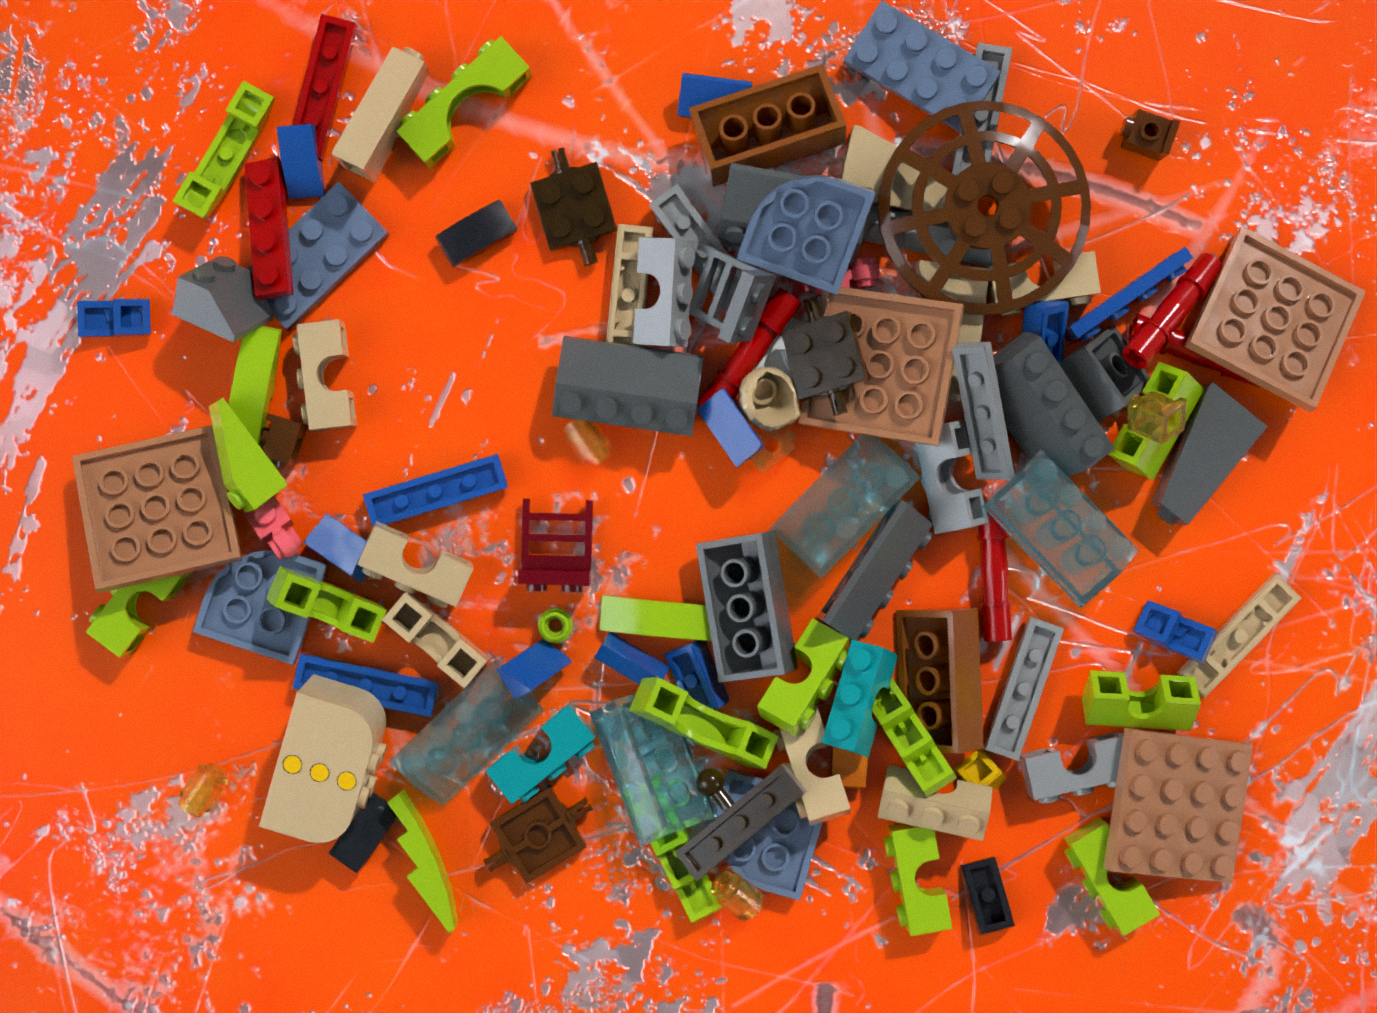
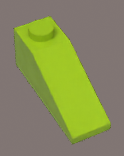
[209,398,288,513]

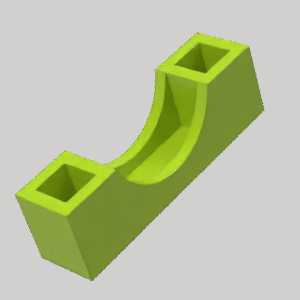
[397,36,532,169]
[629,677,779,769]

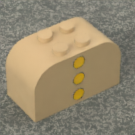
[259,674,387,843]

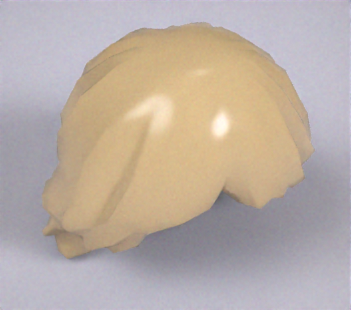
[738,367,801,431]

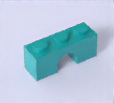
[822,639,898,757]
[485,701,596,804]

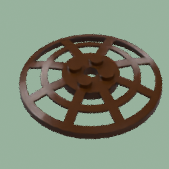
[877,101,1091,316]

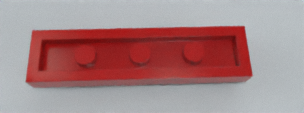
[293,14,358,161]
[244,157,294,300]

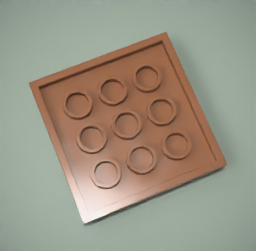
[1185,226,1366,413]
[799,287,965,447]
[72,425,242,593]
[1103,728,1253,883]

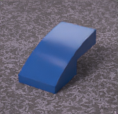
[276,124,325,199]
[77,299,151,337]
[1133,600,1218,664]

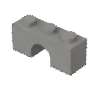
[633,237,695,347]
[914,420,989,534]
[1019,731,1124,803]

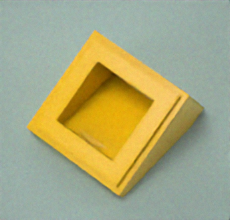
[954,749,1007,792]

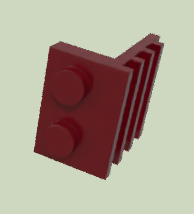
[518,498,593,592]

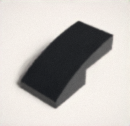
[435,199,517,267]

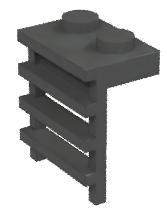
[689,242,777,343]

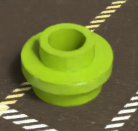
[538,608,573,643]

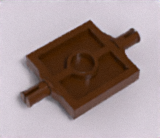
[484,785,593,884]

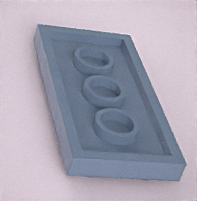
[844,0,1001,135]
[248,182,389,331]

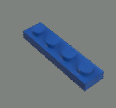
[1066,247,1193,342]
[363,454,509,527]
[293,653,440,717]

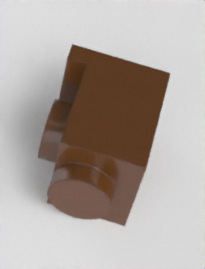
[1119,109,1180,161]
[260,413,308,469]

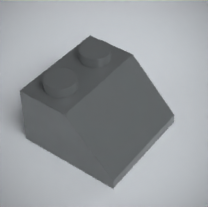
[172,256,274,342]
[1059,324,1150,422]

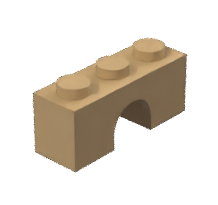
[987,251,1101,316]
[293,319,357,432]
[357,521,474,608]
[382,592,491,689]
[773,707,851,826]
[877,765,993,841]

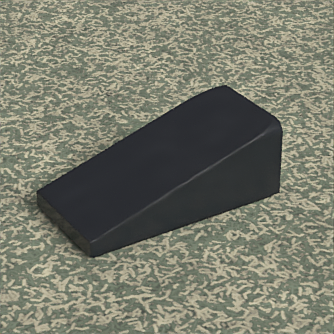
[329,792,397,873]
[961,857,1015,936]

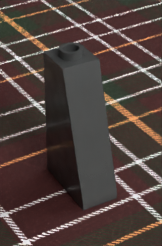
[1151,382,1268,526]

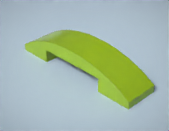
[173,81,275,219]
[599,595,712,641]

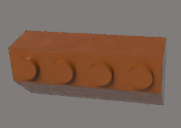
[689,64,846,187]
[896,608,984,754]

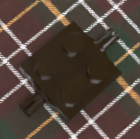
[530,148,618,266]
[781,296,869,416]

